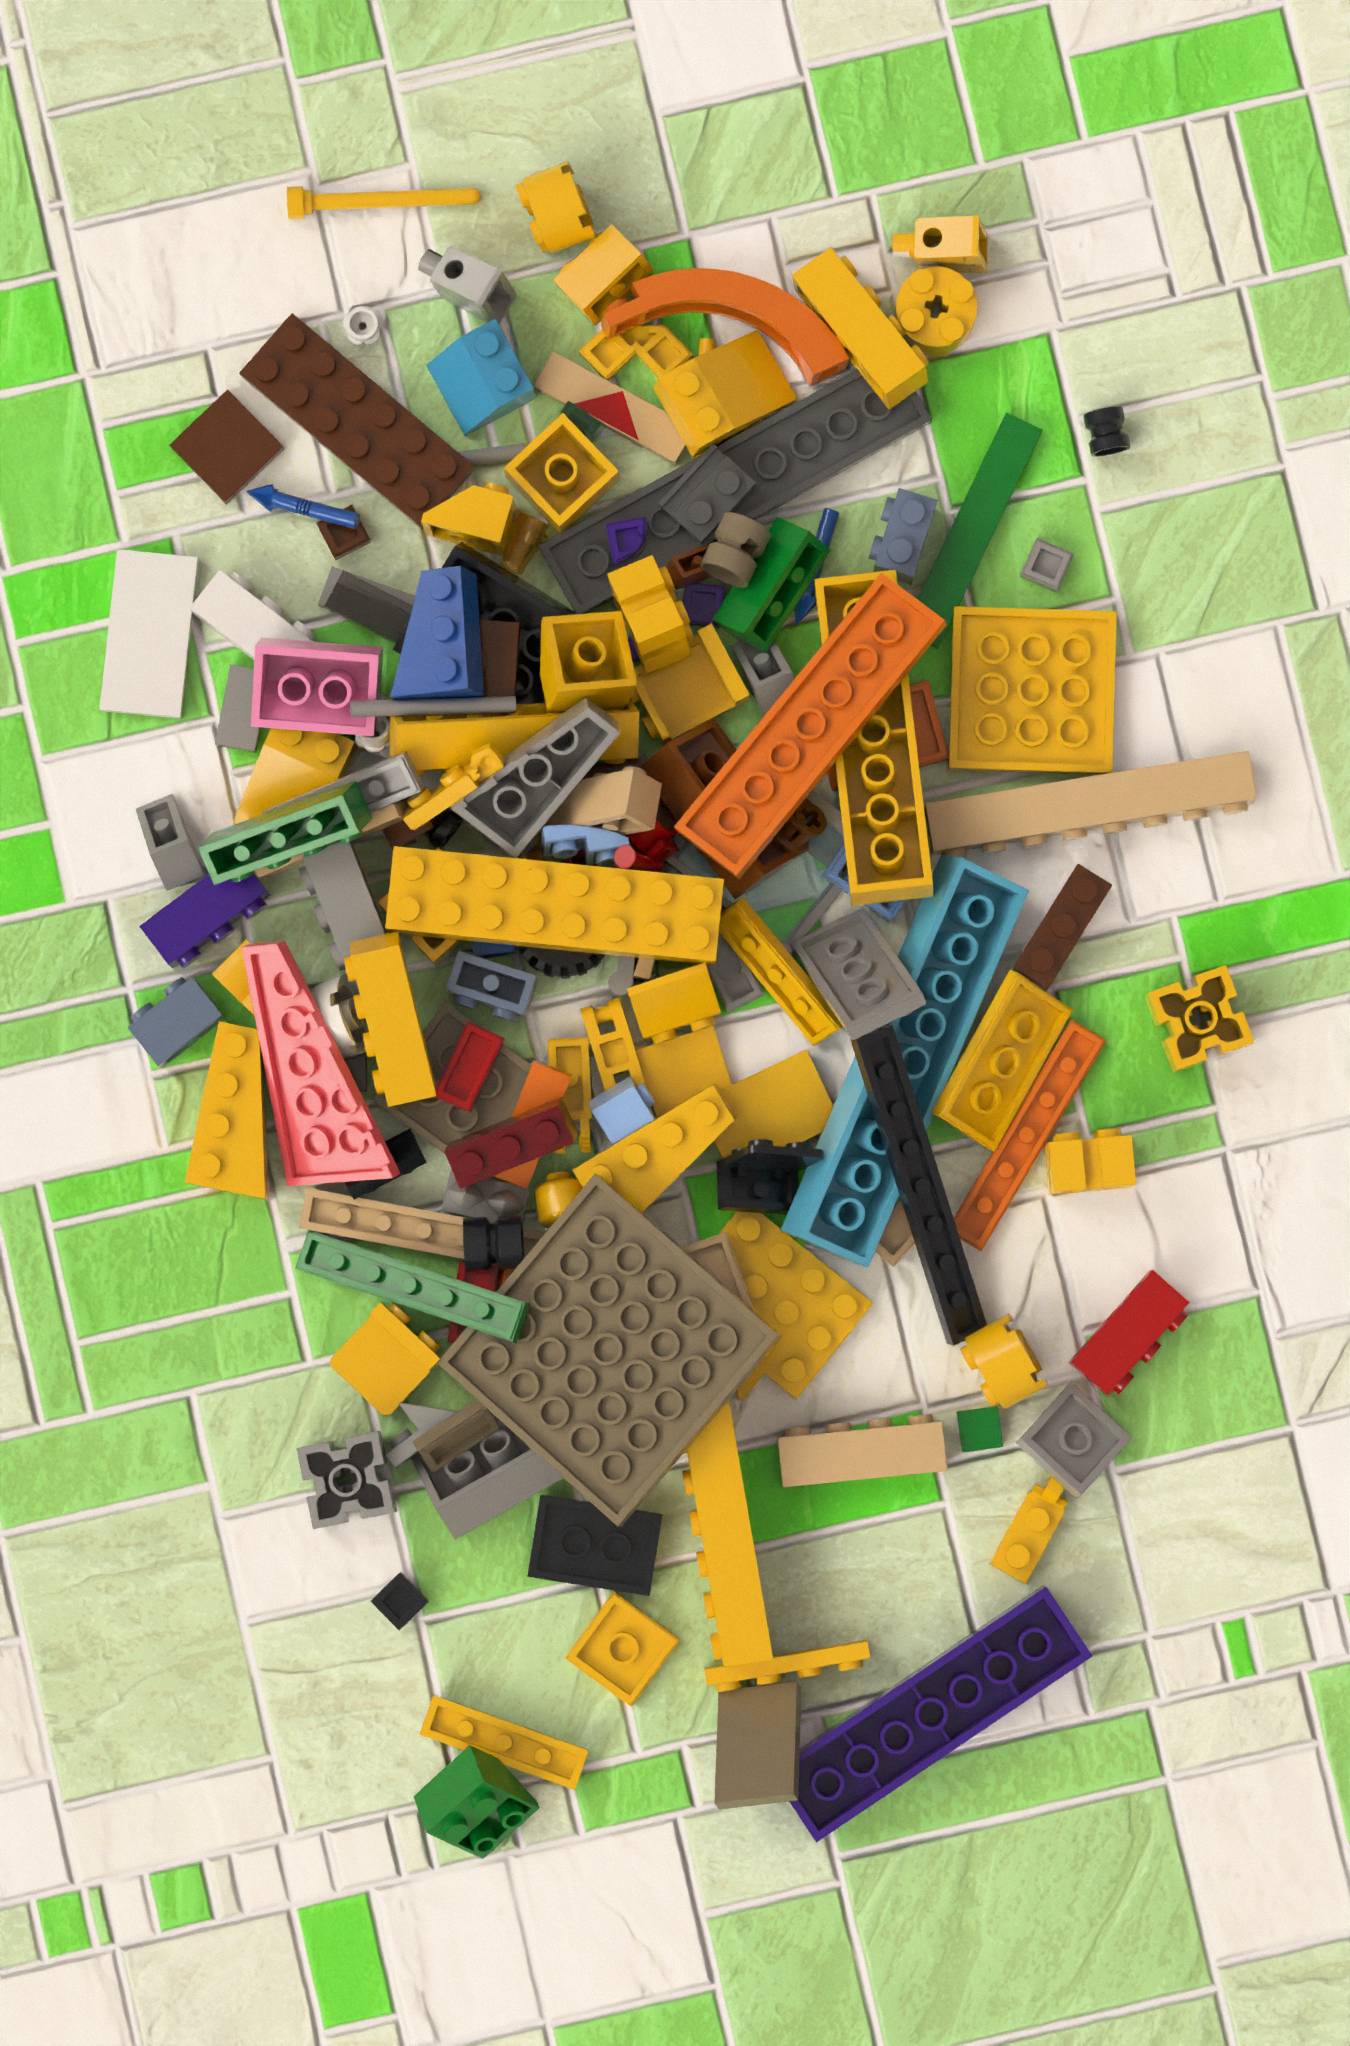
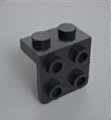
[716,1139,823,1215]

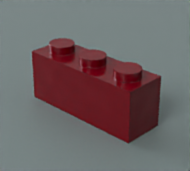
[444,1097,578,1189]

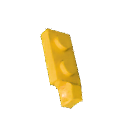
[403,742,506,830]
[989,1475,1068,1584]

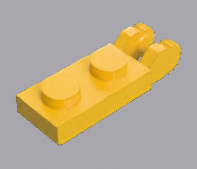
[548,1037,593,1154]

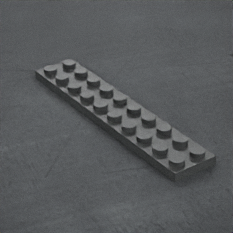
[538,369,932,614]

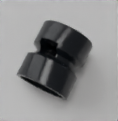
[463,1215,524,1271]

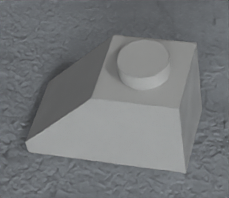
[731,641,795,716]
[135,794,204,891]

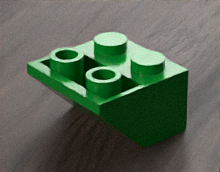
[413,1745,540,1859]

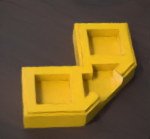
[579,325,693,381]

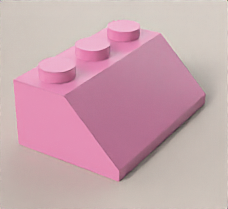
[251,637,383,736]

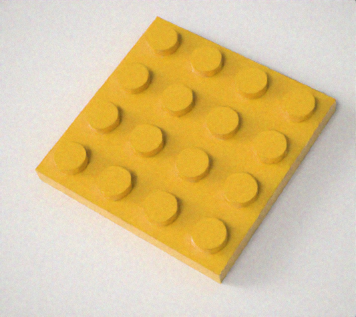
[948,606,1117,775]

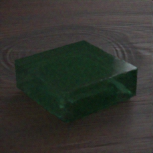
[560,401,603,442]

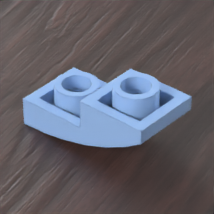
[540,825,630,868]

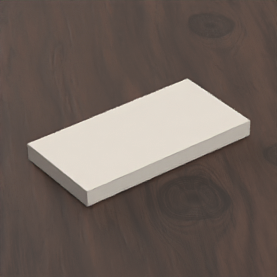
[100,549,199,719]

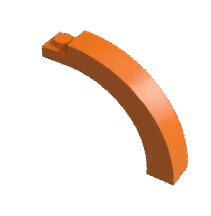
[601,268,850,387]

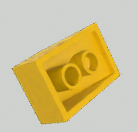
[653,329,798,458]
[233,728,358,824]

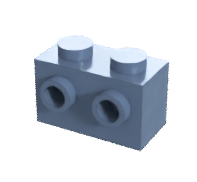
[869,488,938,585]
[446,951,538,1022]

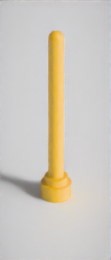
[287,186,481,219]

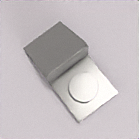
[386,1403,458,1468]

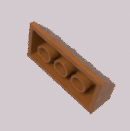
[640,718,809,899]

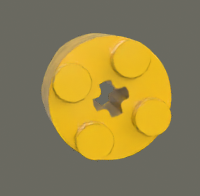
[516,161,596,255]
[894,266,977,357]
[960,1313,1049,1410]

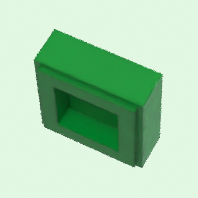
[956,1406,1003,1453]

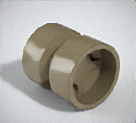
[700,512,771,588]

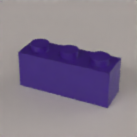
[139,874,270,969]

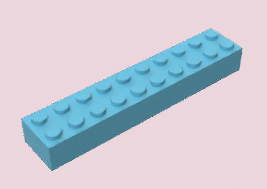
[780,854,1029,1268]

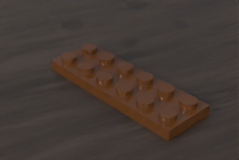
[239,313,475,530]

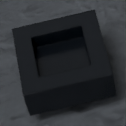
[371,1572,429,1630]

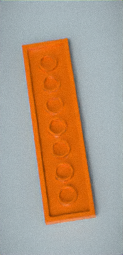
[674,573,947,879]

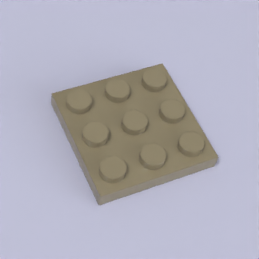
[372,1001,532,1154]

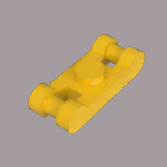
[580,997,647,1091]

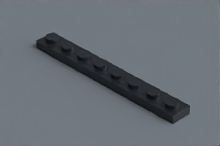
[850,1024,987,1346]

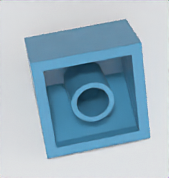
[426,318,536,436]

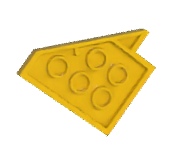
[720,1211,873,1401]

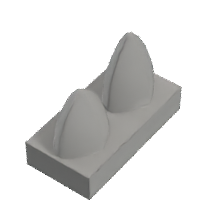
[441,1170,531,1225]

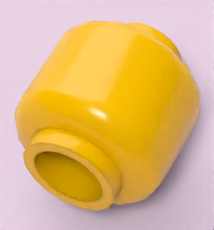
[534,1171,583,1229]

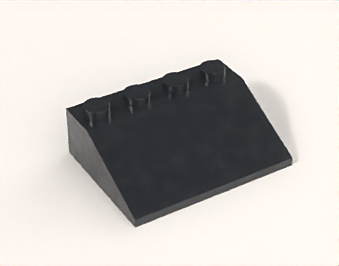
[392,541,576,704]

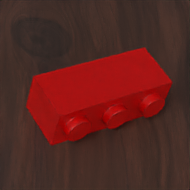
[1068,1270,1190,1395]

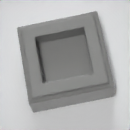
[1020,538,1074,593]

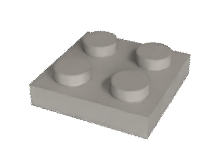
[1016,1382,1132,1499]

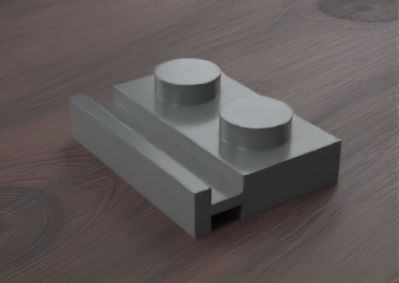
[658,444,756,545]

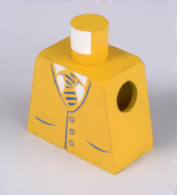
[893,216,988,273]

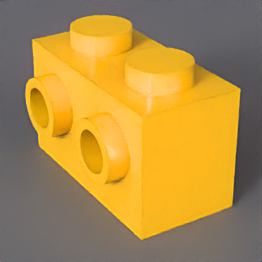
[553,224,654,326]

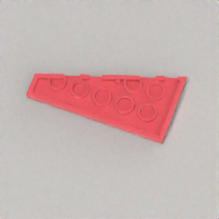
[241,940,401,1186]

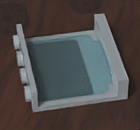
[663,790,848,954]

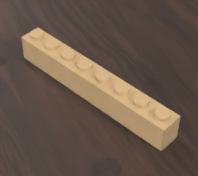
[924,751,1257,858]

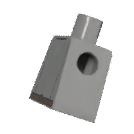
[418,246,517,324]

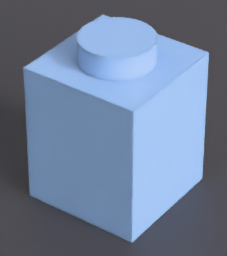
[589,1076,656,1145]

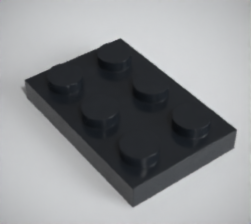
[527,1495,663,1596]

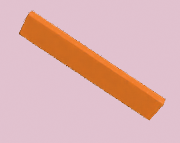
[954,1020,1106,1251]

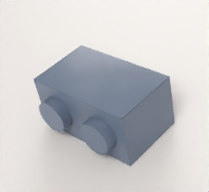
[128,977,226,1068]

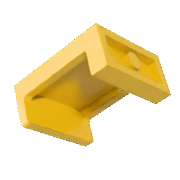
[630,623,750,745]

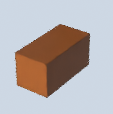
[666,542,714,590]

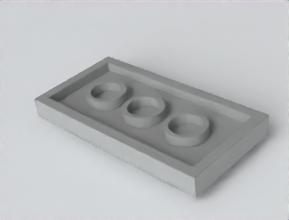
[791,908,927,1041]

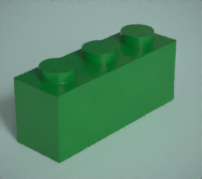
[712,517,831,653]

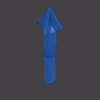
[246,484,360,529]
[794,508,839,624]

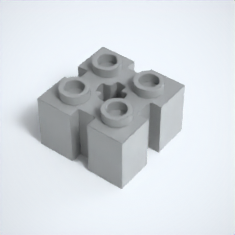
[296,1431,397,1530]

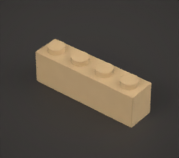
[777,1414,947,1487]

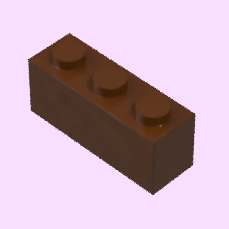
[1012,864,1112,991]

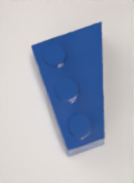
[390,566,484,700]

